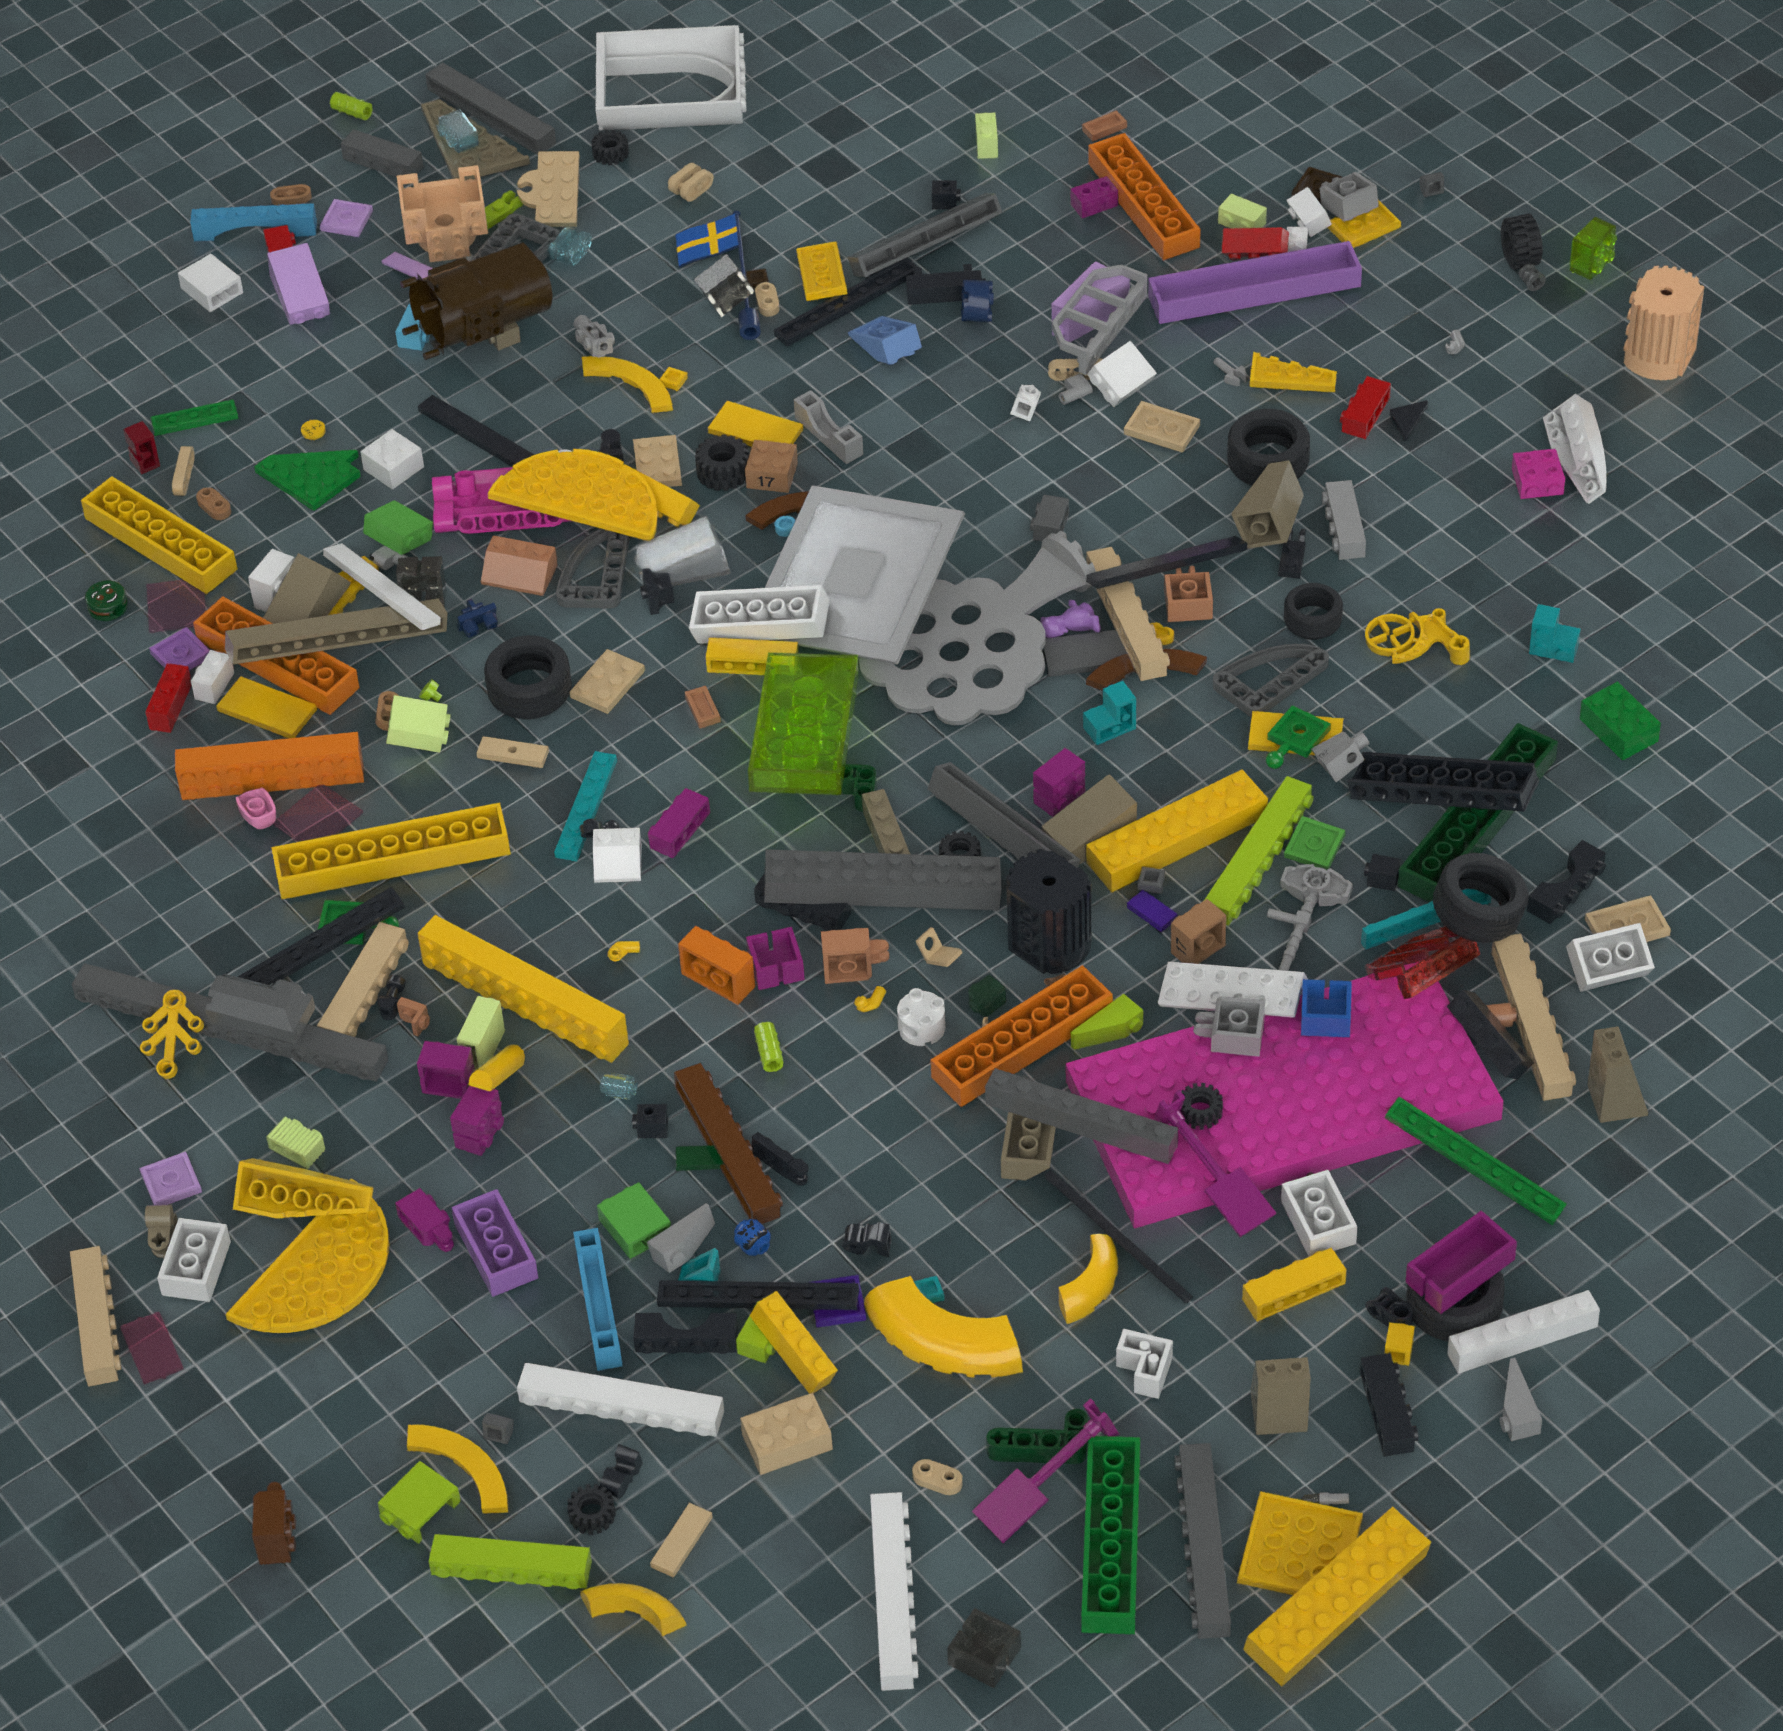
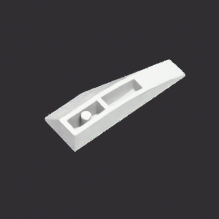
[1543,394,1606,504]

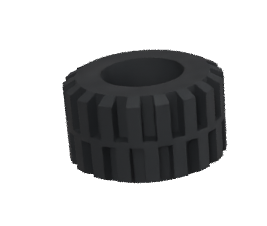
[1501,213,1543,270]
[695,435,749,491]

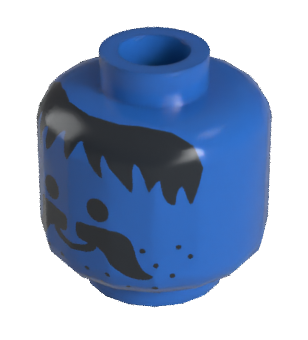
[734,1219,771,1256]

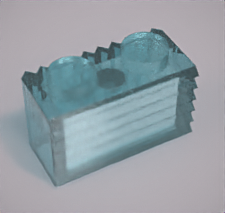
[437,109,479,153]

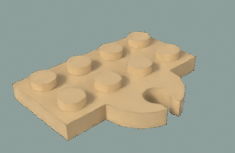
[517,151,580,227]

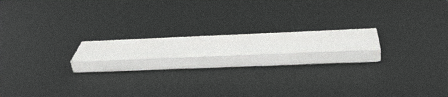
[323,543,441,630]

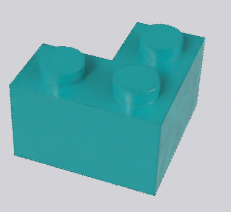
[1529,604,1581,663]
[1083,681,1136,745]

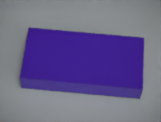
[1127,890,1178,932]

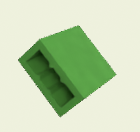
[363,500,433,555]
[597,1182,671,1259]

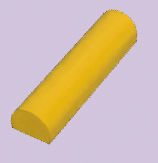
[468,1045,525,1091]

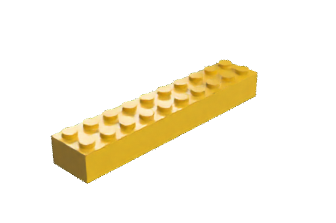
[271,803,511,899]
[418,915,629,1063]

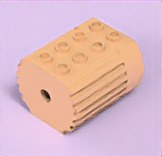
[1624,266,1704,380]

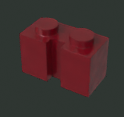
[123,421,160,475]

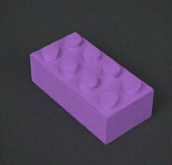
[451,1189,538,1297]

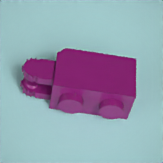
[395,1188,454,1252]

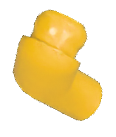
[608,941,640,961]

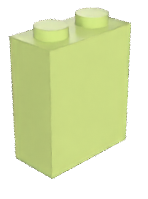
[386,695,451,753]
[457,996,505,1071]

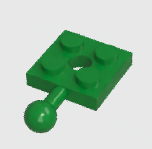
[1265,705,1331,769]
[317,900,399,945]

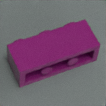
[648,788,710,858]

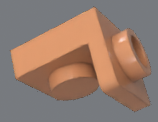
[397,997,430,1037]

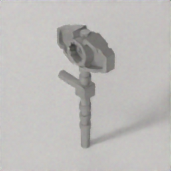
[1267,864,1353,971]

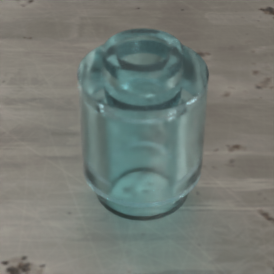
[600,1073,638,1100]

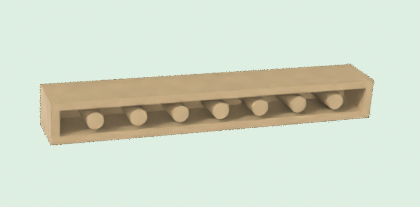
[1086,547,1170,681]
[1492,934,1576,1101]

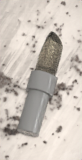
[1301,1492,1349,1506]

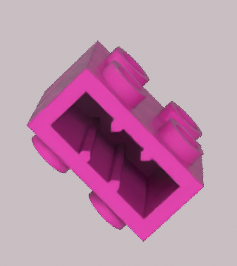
[1512,449,1565,499]

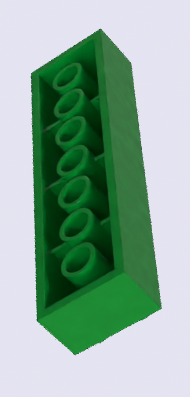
[1081,1436,1140,1634]

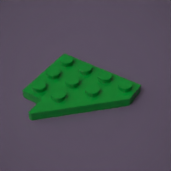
[254,450,361,511]

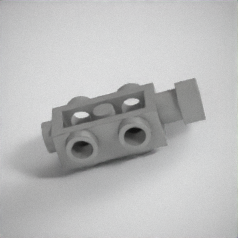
[574,315,615,357]

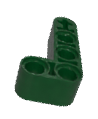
[787,762,877,812]
[986,1409,1088,1464]

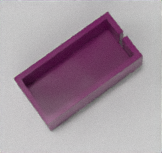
[1405,1211,1517,1314]

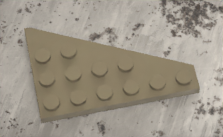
[421,99,530,181]

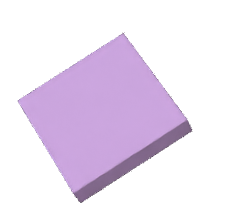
[320,199,373,237]
[139,1152,202,1205]

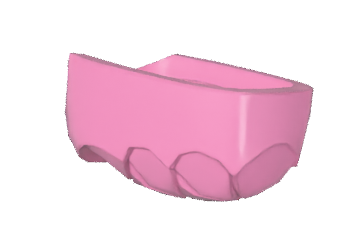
[236,787,276,830]

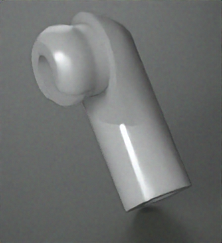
[1445,330,1465,355]

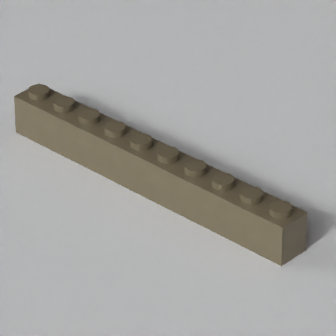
[225,599,448,664]

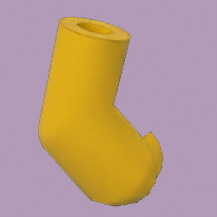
[854,986,886,1013]

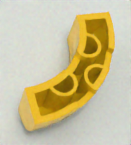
[1059,1234,1118,1324]
[581,1583,686,1636]

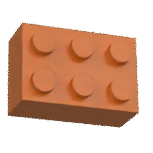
[678,926,755,1005]

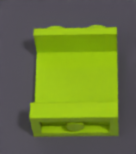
[378,1461,461,1544]

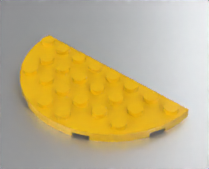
[488,449,657,542]
[226,1178,389,1333]

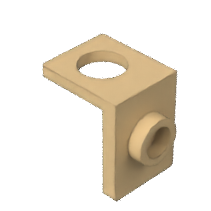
[916,927,962,967]

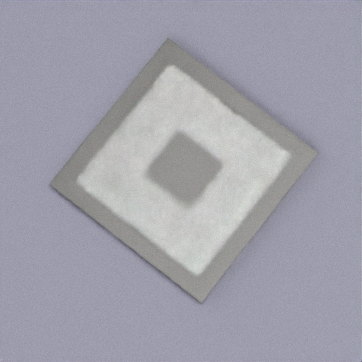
[765,485,965,664]

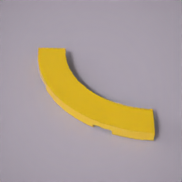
[582,356,673,413]
[407,1425,508,1513]

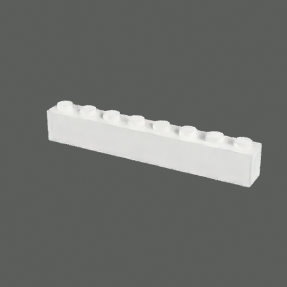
[517,1363,724,1437]
[870,1492,918,1691]

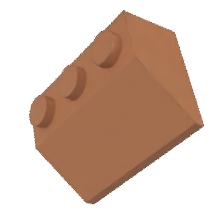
[481,535,558,596]

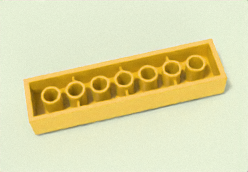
[81,476,238,594]
[1086,769,1268,893]
[1243,1506,1431,1687]

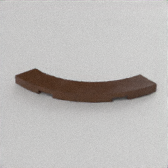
[745,491,809,530]
[1086,649,1207,691]

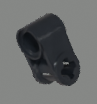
[1365,1287,1413,1327]

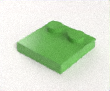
[1284,816,1345,871]

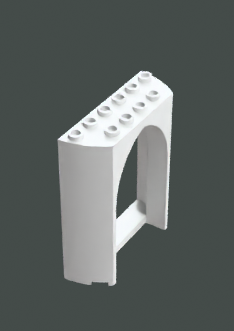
[596,25,746,131]

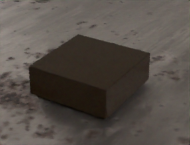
[745,268,769,290]

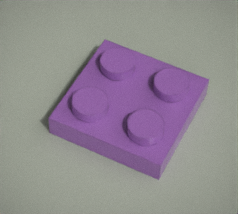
[149,627,210,670]

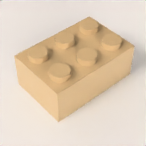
[740,1393,833,1475]

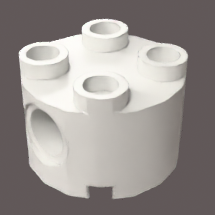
[897,988,946,1046]

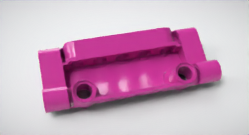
[432,467,571,534]

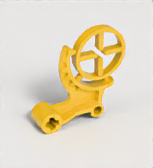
[1365,608,1470,665]

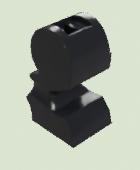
[598,429,624,462]
[843,1222,892,1257]
[599,1444,643,1499]

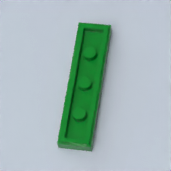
[151,399,238,436]

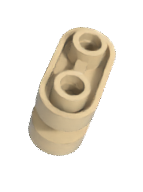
[668,163,714,202]

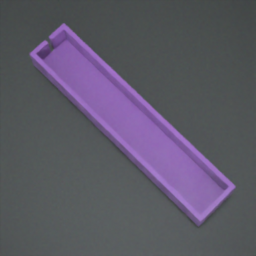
[1148,241,1362,324]

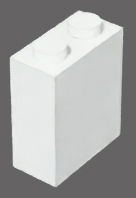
[178,254,243,312]
[1087,341,1157,407]

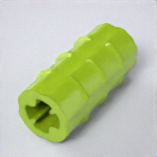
[330,92,373,120]
[754,1022,784,1072]

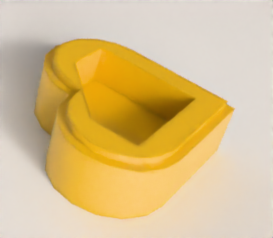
[1150,622,1174,646]

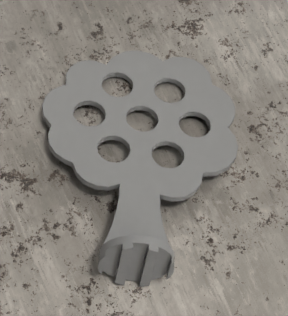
[859,531,1096,725]

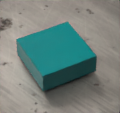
[914,1276,944,1303]

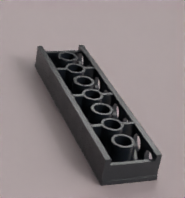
[1347,752,1539,812]

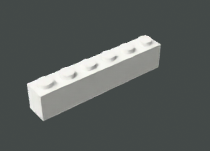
[1447,1290,1600,1374]

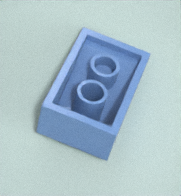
[848,316,922,365]

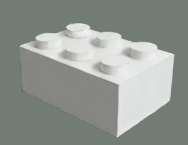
[1566,923,1655,992]
[1281,1170,1357,1257]
[157,1218,231,1302]

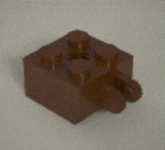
[252,1481,296,1565]

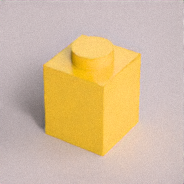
[1384,1322,1415,1366]

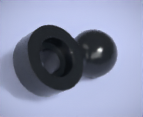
[579,818,620,838]

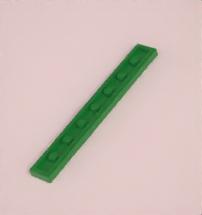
[1385,1097,1567,1226]

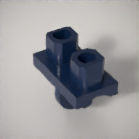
[457,599,498,638]

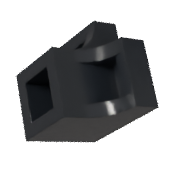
[640,567,674,615]

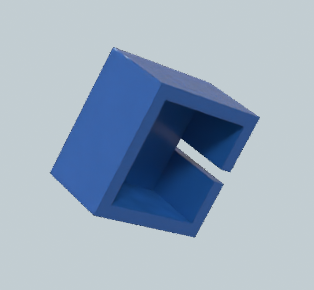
[1301,979,1352,1037]

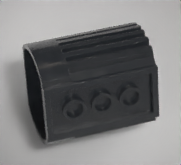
[1006,849,1092,974]

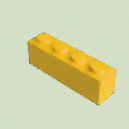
[624,464,700,528]
[706,638,799,677]
[1242,1247,1346,1321]
[750,1291,838,1394]

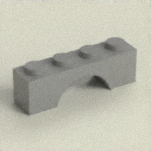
[794,390,863,464]

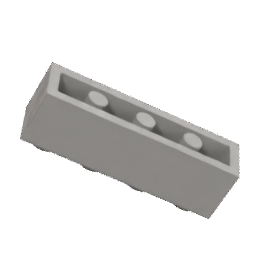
[1322,480,1366,560]

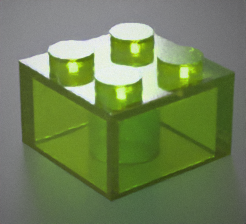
[1569,217,1617,280]

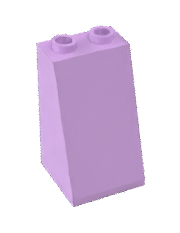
[267,243,330,325]
[1052,262,1130,342]

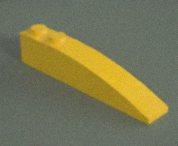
[233,1158,373,1219]

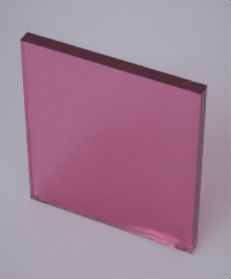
[146,580,206,633]
[273,784,363,842]

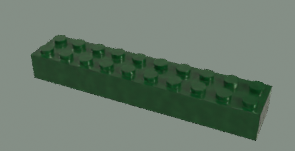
[1398,723,1558,902]

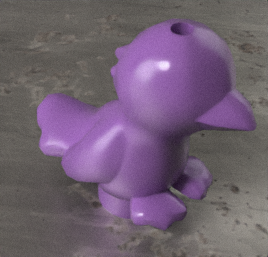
[1040,600,1101,638]

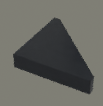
[1390,400,1428,441]

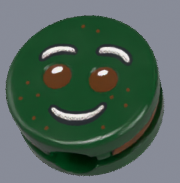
[85,580,128,621]

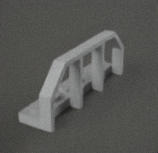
[1052,264,1148,375]

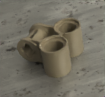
[145,1205,177,1258]

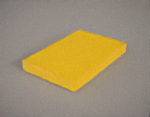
[1327,200,1401,248]

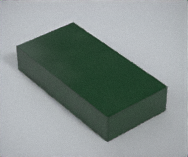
[676,1145,725,1171]

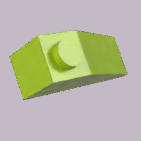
[1071,994,1143,1050]

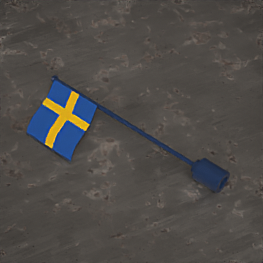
[676,210,761,340]

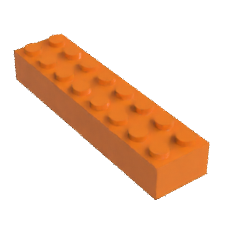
[1088,133,1200,260]
[193,596,360,715]
[175,732,364,800]
[931,965,1113,1107]

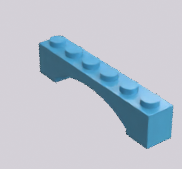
[190,204,317,241]
[573,1228,622,1371]

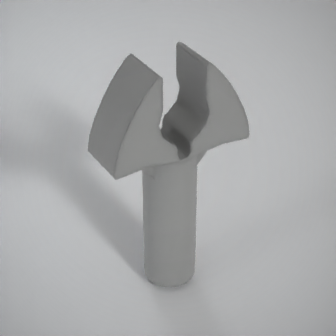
[1214,357,1246,386]

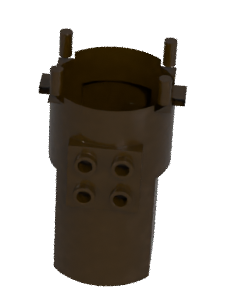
[400,242,553,360]

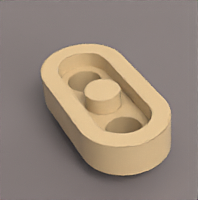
[755,282,780,317]
[912,1459,963,1495]

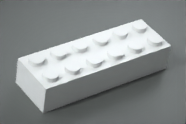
[689,585,830,643]

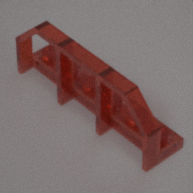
[1365,926,1481,999]

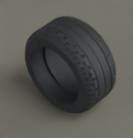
[1284,583,1343,640]

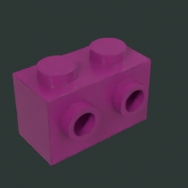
[1070,176,1118,218]

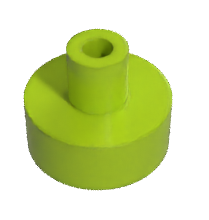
[418,679,442,702]

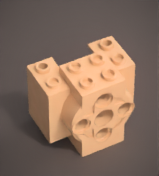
[397,165,488,262]

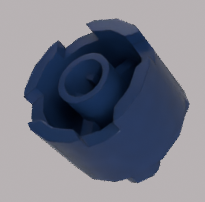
[961,280,994,322]

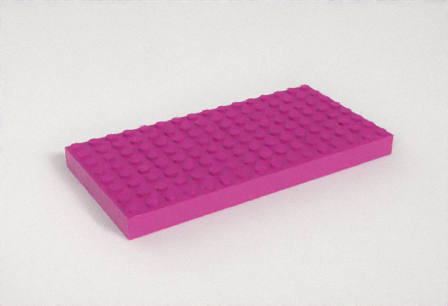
[1066,959,1503,1229]

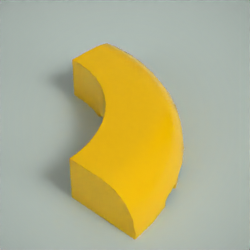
[864,1276,1023,1378]

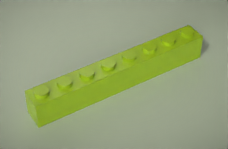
[1205,776,1314,926]

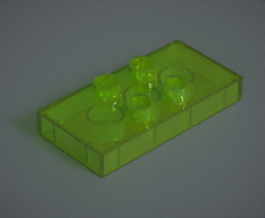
[748,652,859,795]

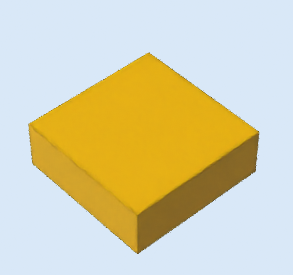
[659,367,688,391]

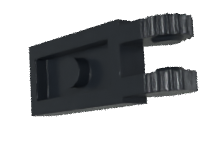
[1278,528,1306,579]
[752,1132,809,1186]

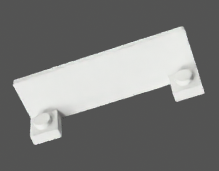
[1158,962,1308,1017]

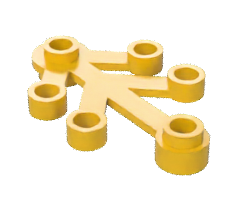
[140,990,204,1079]

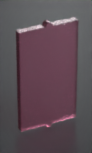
[120,1312,184,1384]

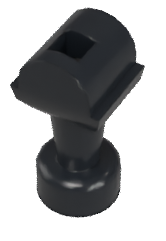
[377,975,406,1020]

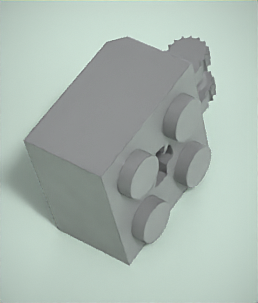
[1320,172,1379,221]
[1193,996,1265,1057]

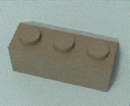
[1001,1112,1056,1180]

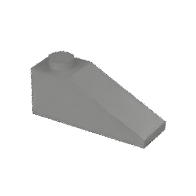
[647,1203,715,1273]
[1500,1358,1542,1441]

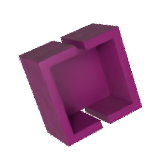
[1033,748,1085,817]
[746,927,805,990]
[417,1041,475,1099]
[450,1086,504,1156]

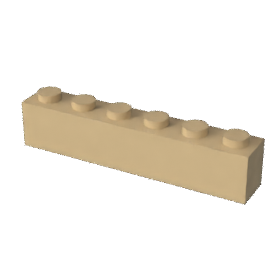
[317,922,409,1037]
[70,1246,122,1386]

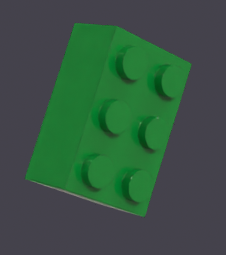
[1579,681,1661,761]

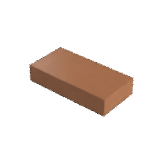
[1082,110,1127,141]
[685,686,721,729]

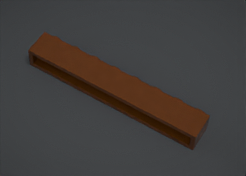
[674,1063,783,1224]

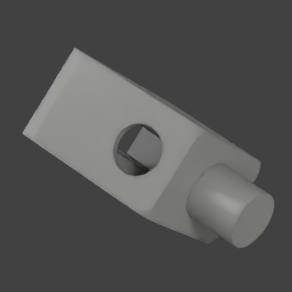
[1312,732,1370,782]

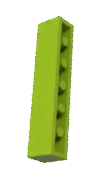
[429,1534,592,1589]

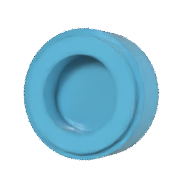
[775,516,796,537]

